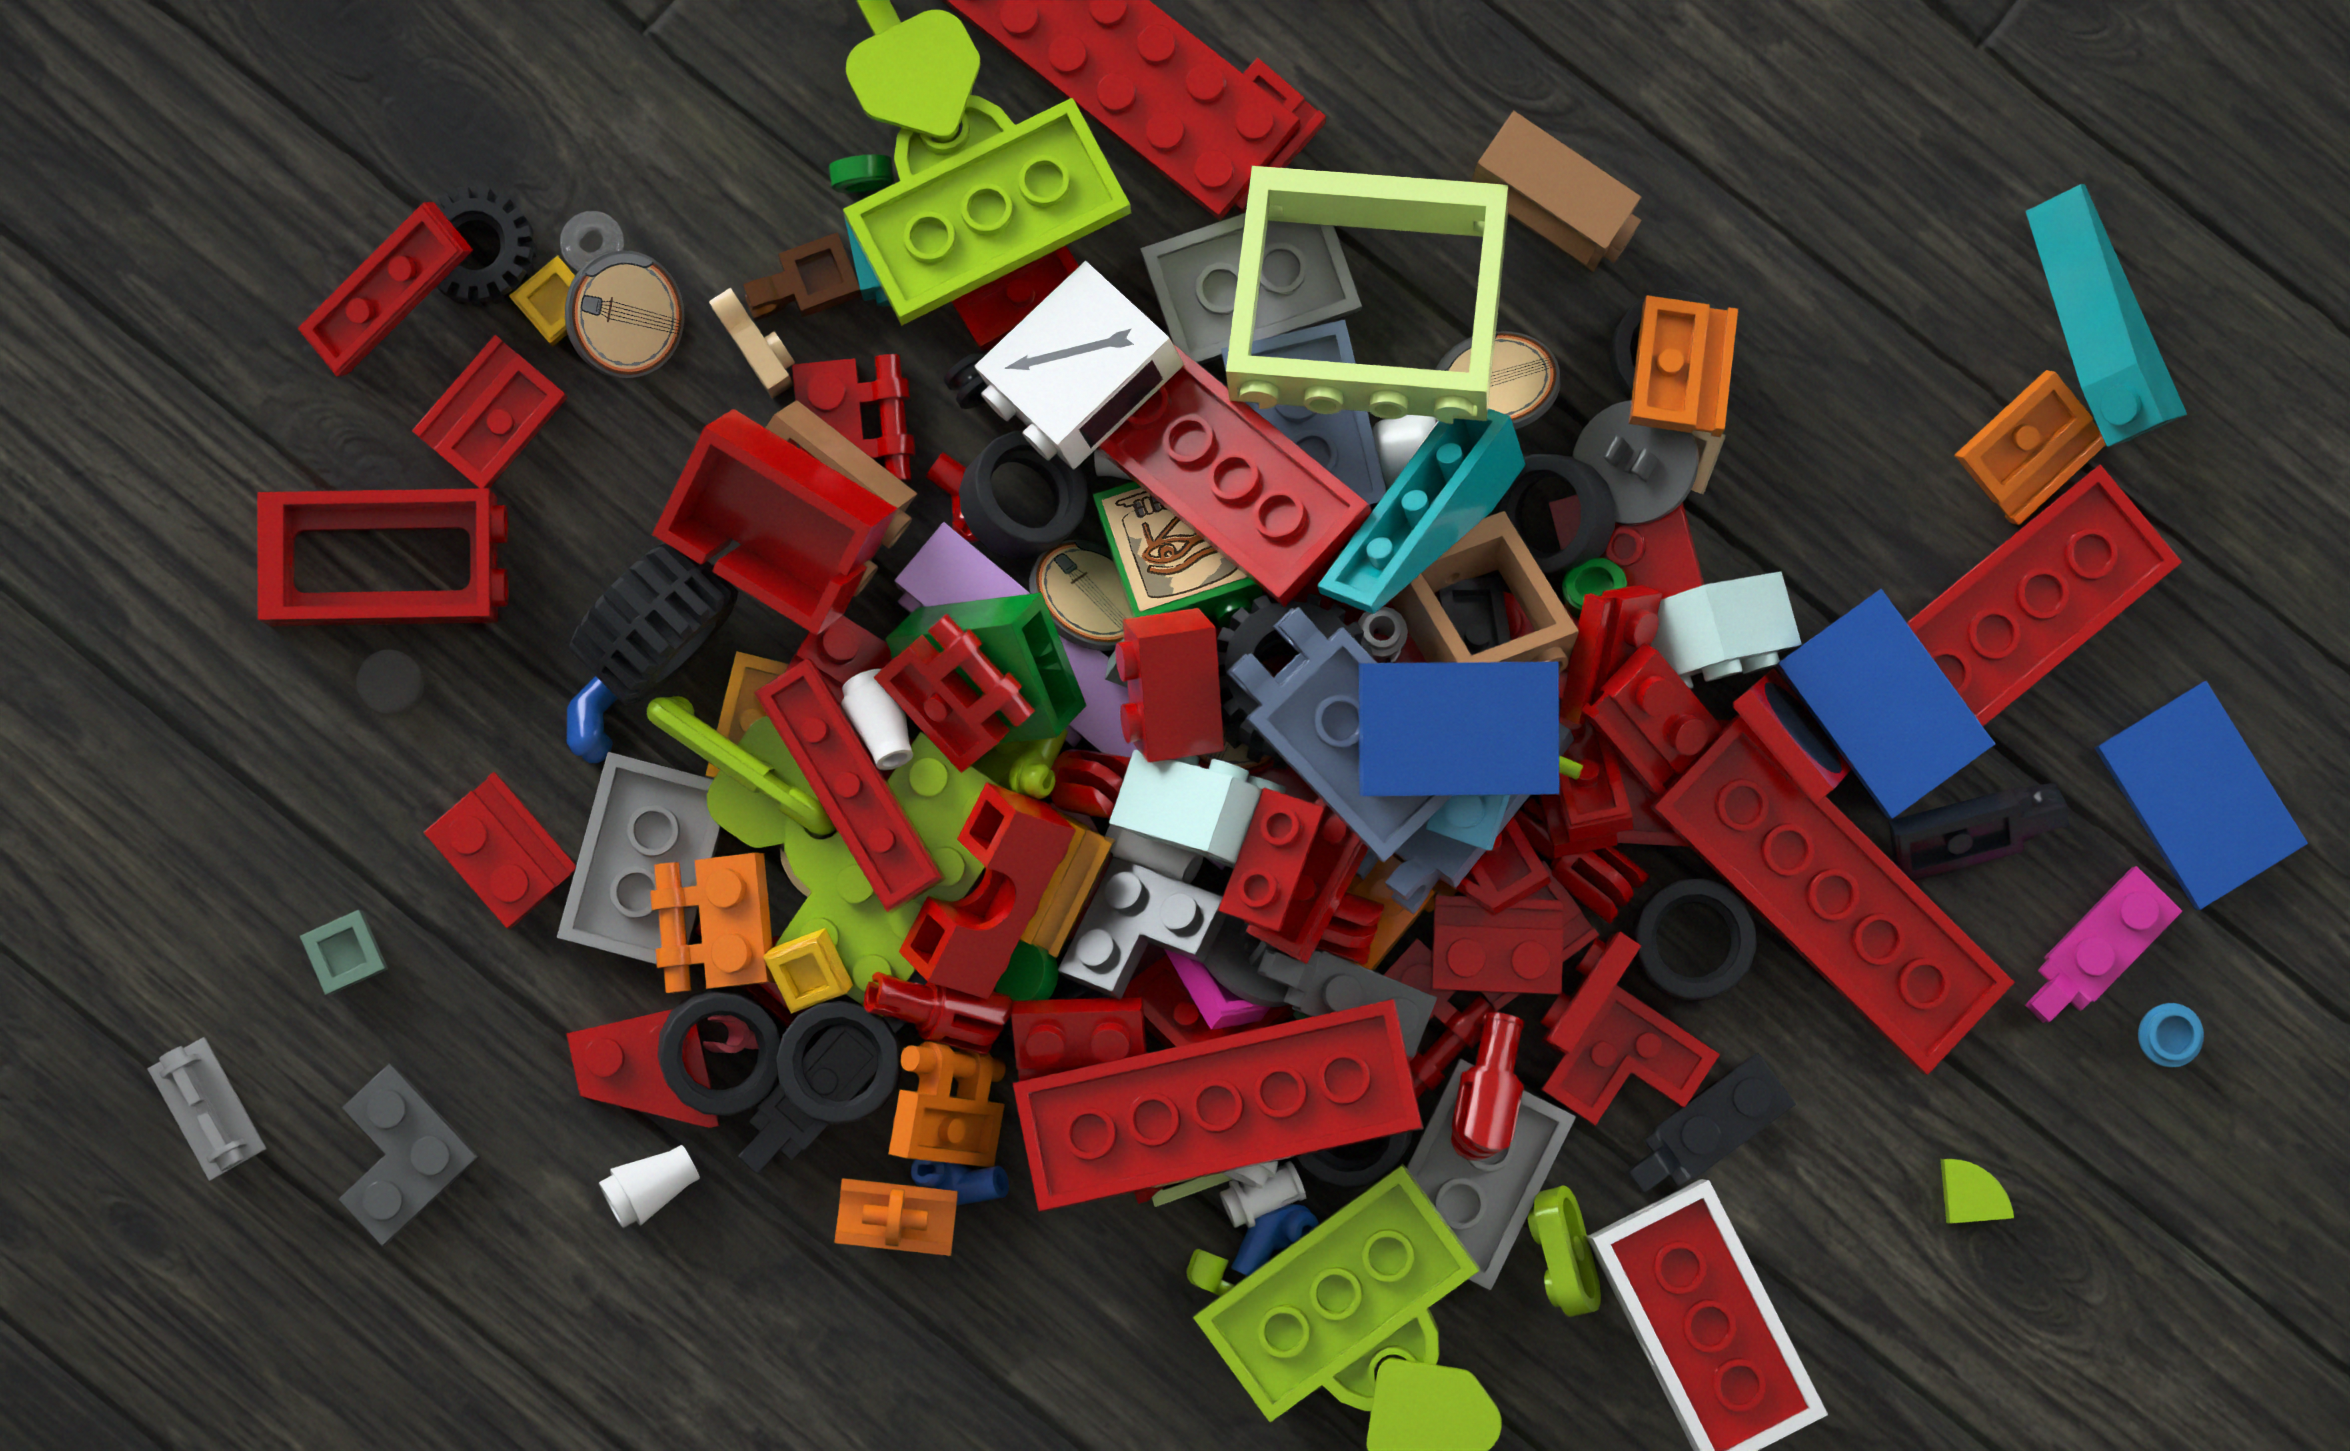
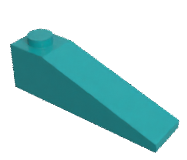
[2026,184,2188,447]
[1318,408,1526,614]

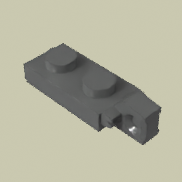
[1257,949,1437,1058]

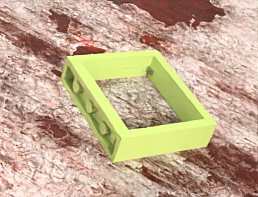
[1226,166,1508,424]

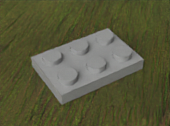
[1141,213,1362,365]
[557,752,722,964]
[1406,1059,1576,1290]

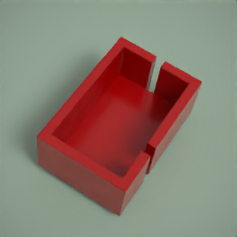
[652,409,898,635]

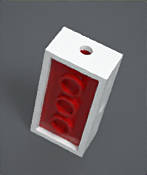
[1586,1179,1828,1451]

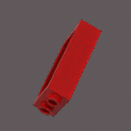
[257,488,509,626]

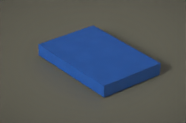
[1775,589,1995,820]
[1359,662,1559,796]
[2095,681,2308,910]

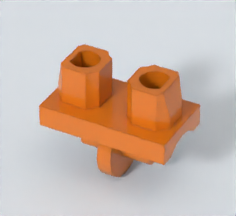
[835,1178,958,1256]

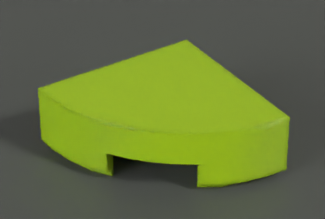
[1941,1159,2014,1223]

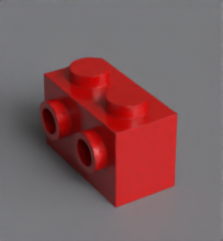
[1115,608,1224,763]

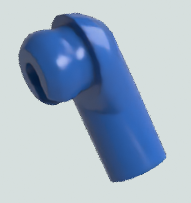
[567,676,618,764]
[910,1159,1009,1205]
[1231,1204,1319,1276]

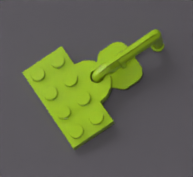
[843,0,1131,325]
[647,696,1006,1018]
[1193,1163,1502,1451]

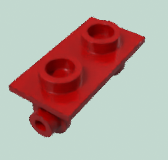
[1218,787,1325,932]

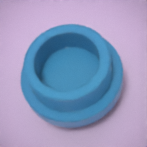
[2138,1003,2204,1067]

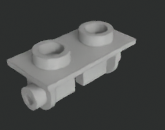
[148,1037,267,1181]

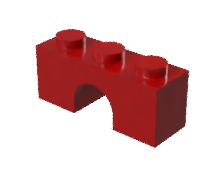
[899,783,1077,999]

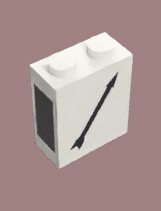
[975,261,1184,470]

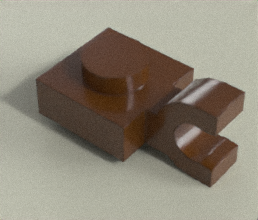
[743,232,861,322]

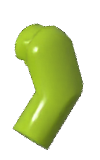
[1009,729,1068,799]

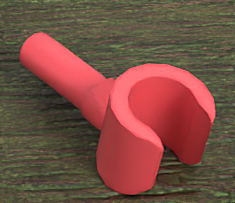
[703,1015,782,1053]

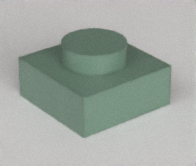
[300,910,388,995]

